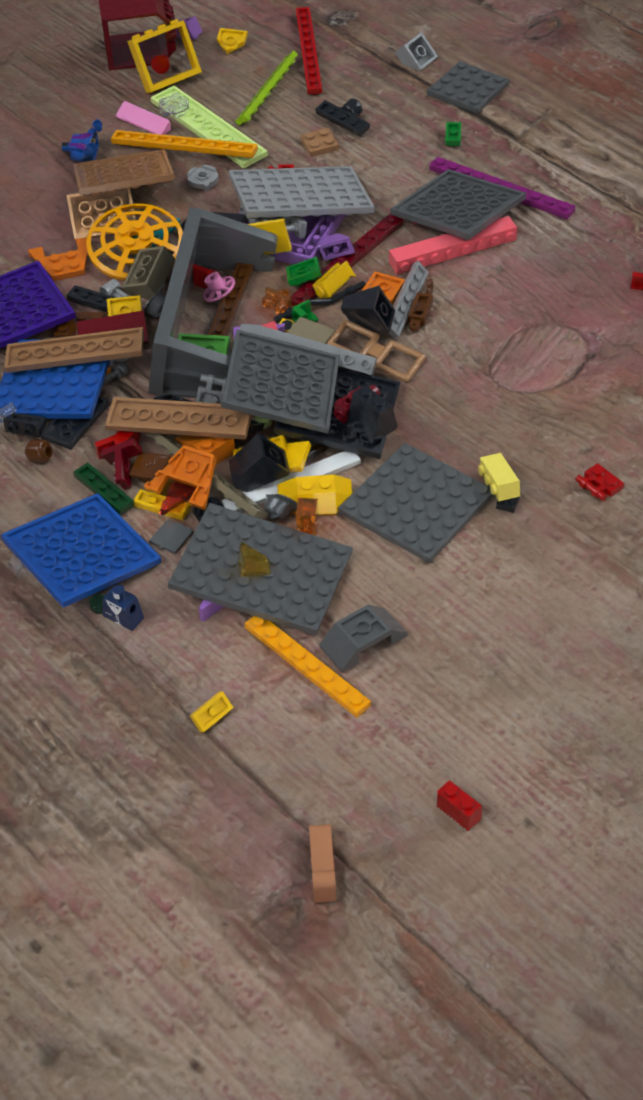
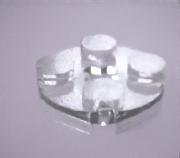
[159,93,189,118]

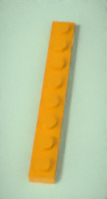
[244,616,371,718]

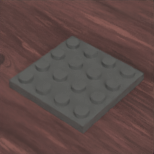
[427,61,510,114]

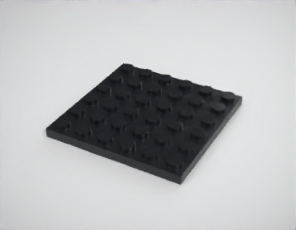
[274,367,401,459]

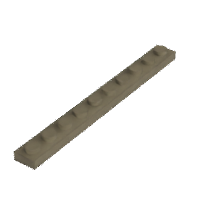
[144,432,269,520]

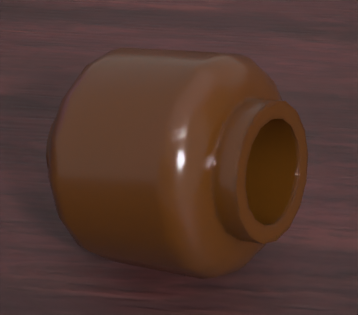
[25,439,53,463]

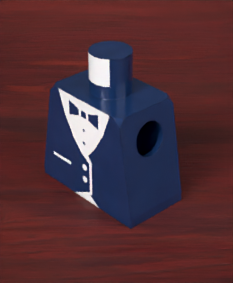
[102,585,144,631]

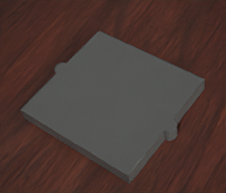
[149,519,194,554]

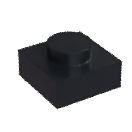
[496,497,520,513]

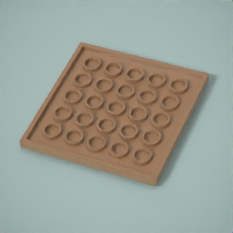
[73,149,175,196]

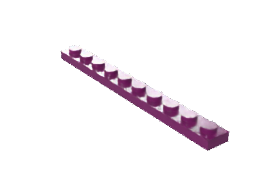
[429,157,576,220]

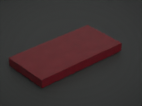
[77,310,149,344]

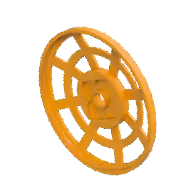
[86,204,183,281]

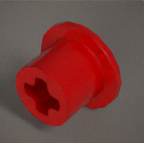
[151,54,170,74]

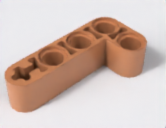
[309,824,337,903]

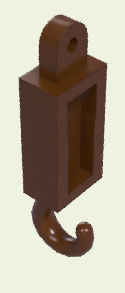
[408,279,433,332]

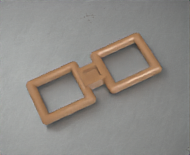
[326,320,426,382]

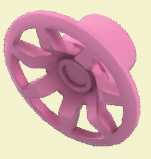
[203,272,235,302]

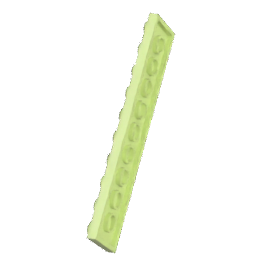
[151,86,268,168]

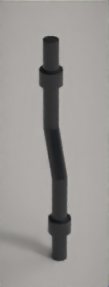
[273,281,366,324]

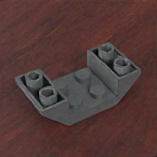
[319,605,408,673]

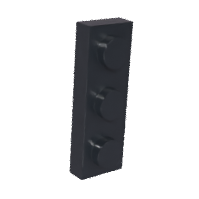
[66,285,116,312]

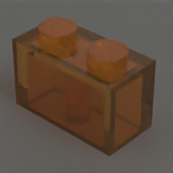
[296,498,319,536]

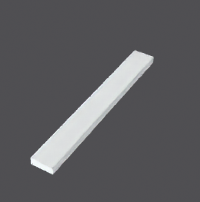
[221,451,361,512]

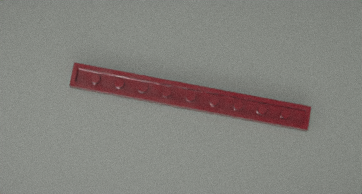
[288,213,403,306]

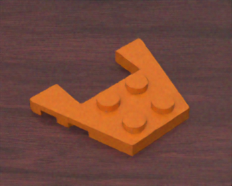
[28,237,88,281]
[144,445,217,510]

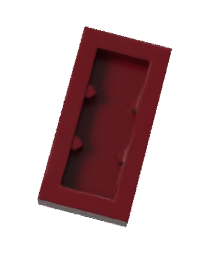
[101,439,142,490]

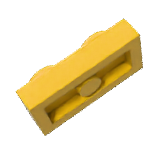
[189,691,234,732]

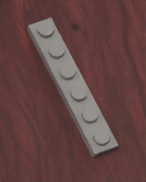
[389,261,429,339]

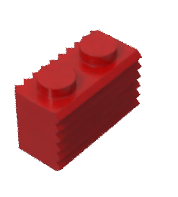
[437,780,483,831]

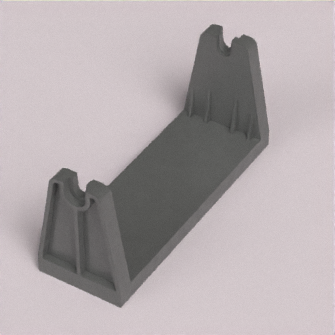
[148,207,278,398]

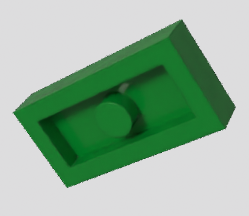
[445,122,461,146]

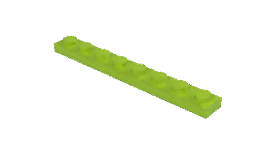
[235,50,298,126]

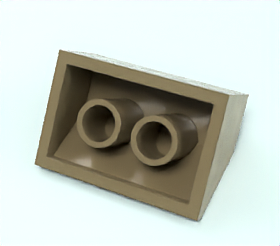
[122,246,175,299]

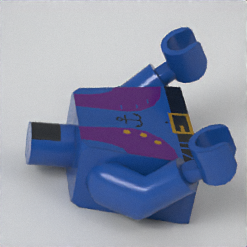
[62,119,102,162]

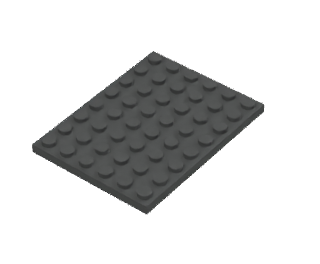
[168,503,353,635]

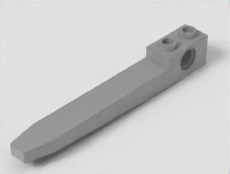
[240,324,377,375]

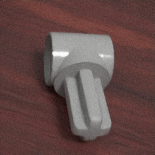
[99,279,129,298]

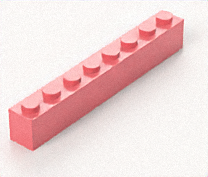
[389,216,517,275]

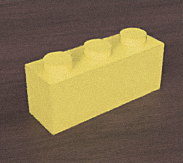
[478,453,520,501]

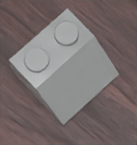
[395,32,438,71]

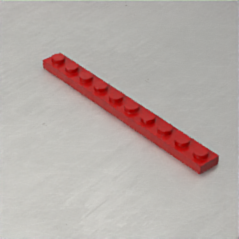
[296,7,322,95]

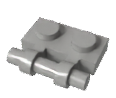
[195,374,226,404]

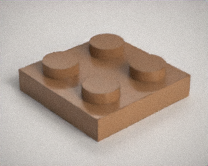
[300,128,339,157]

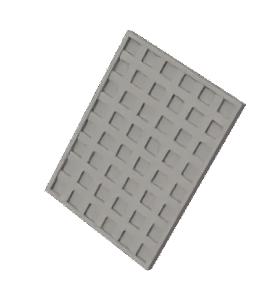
[229,166,375,219]

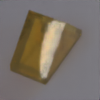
[238,542,271,577]

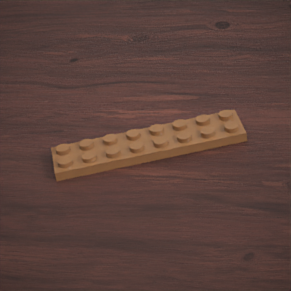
[4,327,144,373]
[105,397,252,439]

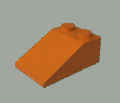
[174,435,235,465]

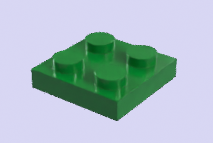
[286,256,321,287]

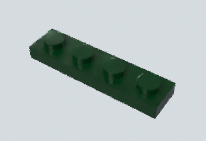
[73,462,134,515]

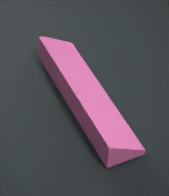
[116,101,171,135]

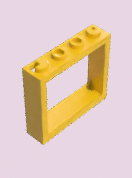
[127,19,202,93]

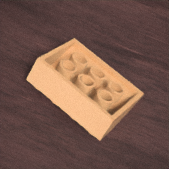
[66,187,136,240]

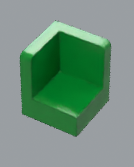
[292,300,318,322]

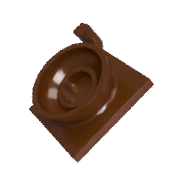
[129,451,173,483]

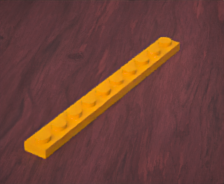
[111,130,258,158]

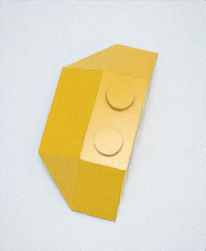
[277,474,352,517]

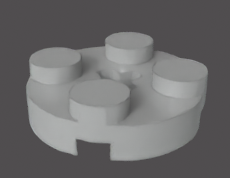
[187,165,219,191]

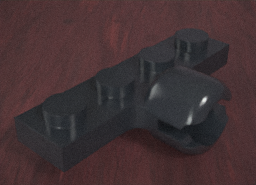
[315,98,370,137]

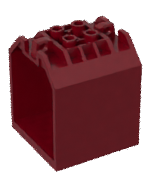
[99,0,177,71]

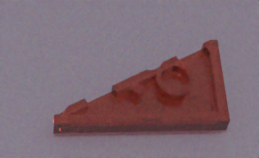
[159,480,196,516]

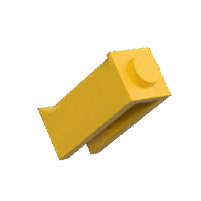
[312,261,356,299]

